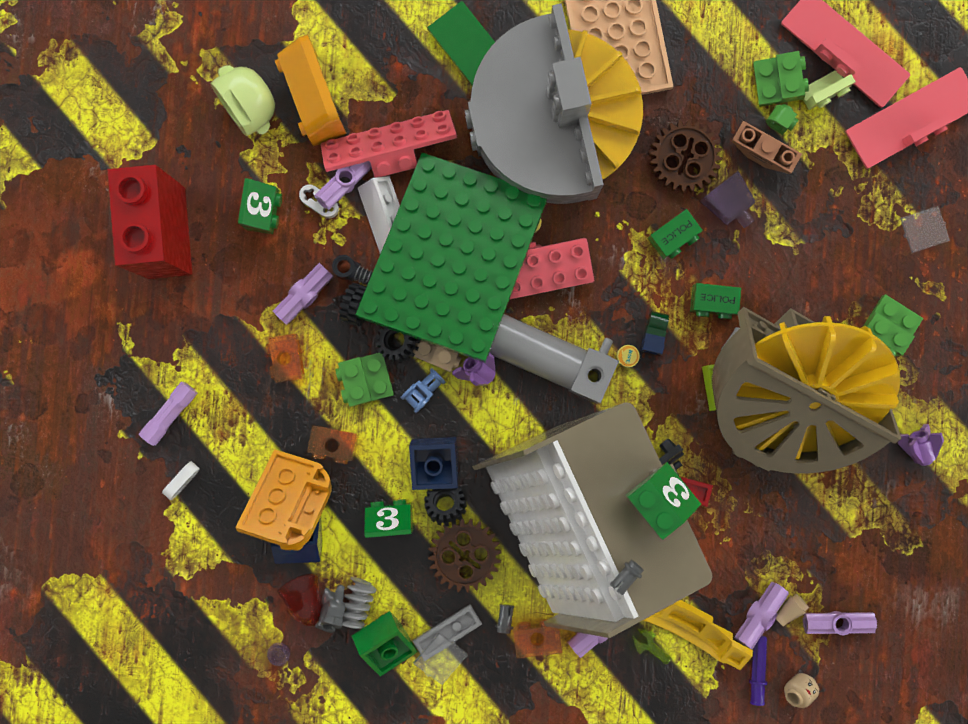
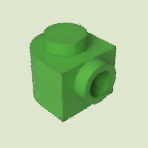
[766,104,799,135]

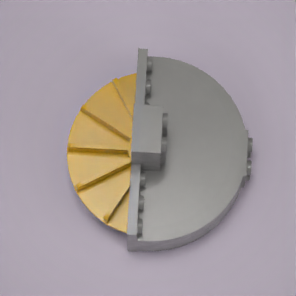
[465,3,643,204]

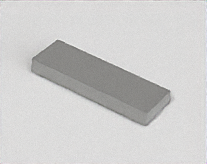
[413,604,482,661]

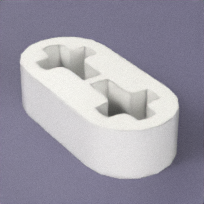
[299,185,339,218]
[162,461,200,500]

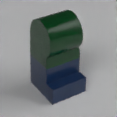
[640,311,669,355]

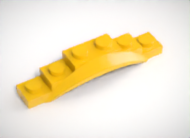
[643,600,753,670]

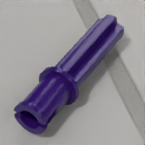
[749,636,768,706]

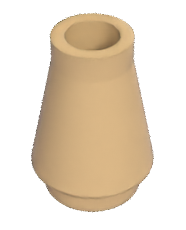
[776,593,809,627]

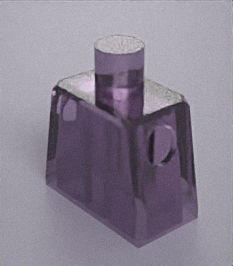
[701,171,755,228]

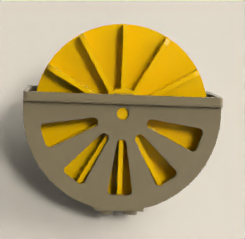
[712,307,901,474]

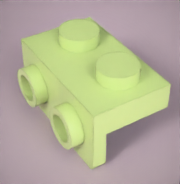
[803,70,856,110]

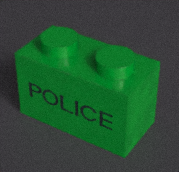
[647,209,703,260]
[690,283,741,320]

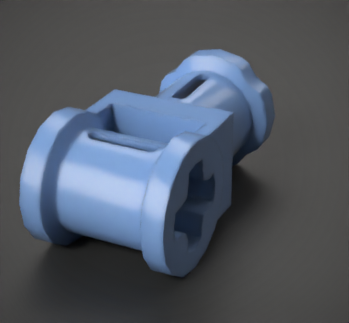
[400,368,446,413]

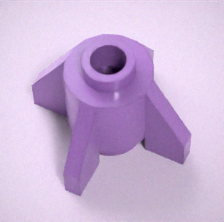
[452,352,496,386]
[898,424,944,466]

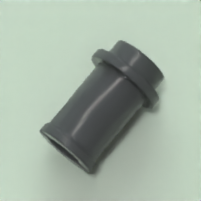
[610,559,644,595]
[495,604,514,634]

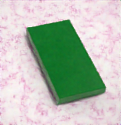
[427,1,495,86]

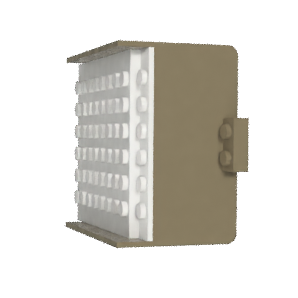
[472,402,712,638]

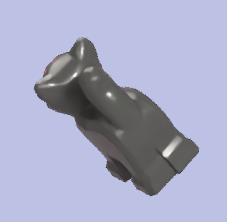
[315,585,345,633]

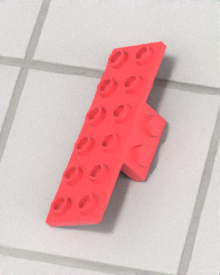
[781,0,910,108]
[845,67,968,169]
[321,110,457,178]
[510,238,594,299]

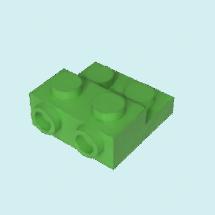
[753,51,809,107]
[863,294,924,357]
[335,353,394,407]

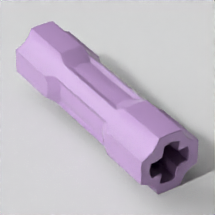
[139,381,198,446]

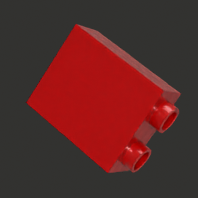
[107,165,193,279]

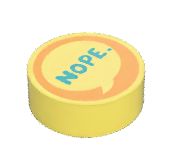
[616,345,640,368]

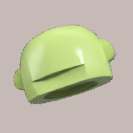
[210,65,275,136]

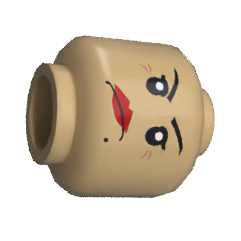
[784,673,819,708]

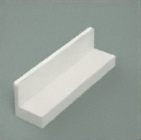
[358,176,400,253]

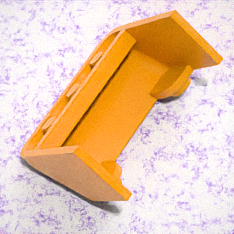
[275,34,346,146]

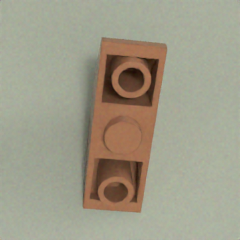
[732,121,802,174]

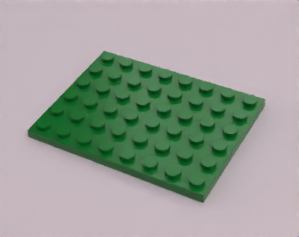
[356,153,547,363]

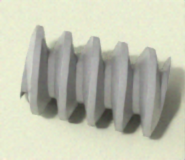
[342,577,377,629]

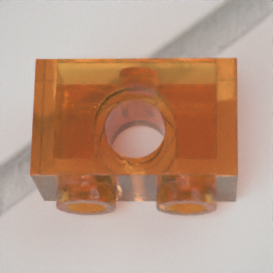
[266,334,306,383]
[307,425,359,464]
[513,619,562,658]

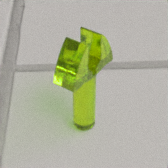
[633,629,671,664]

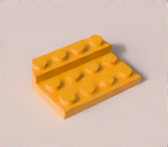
[235,449,332,551]

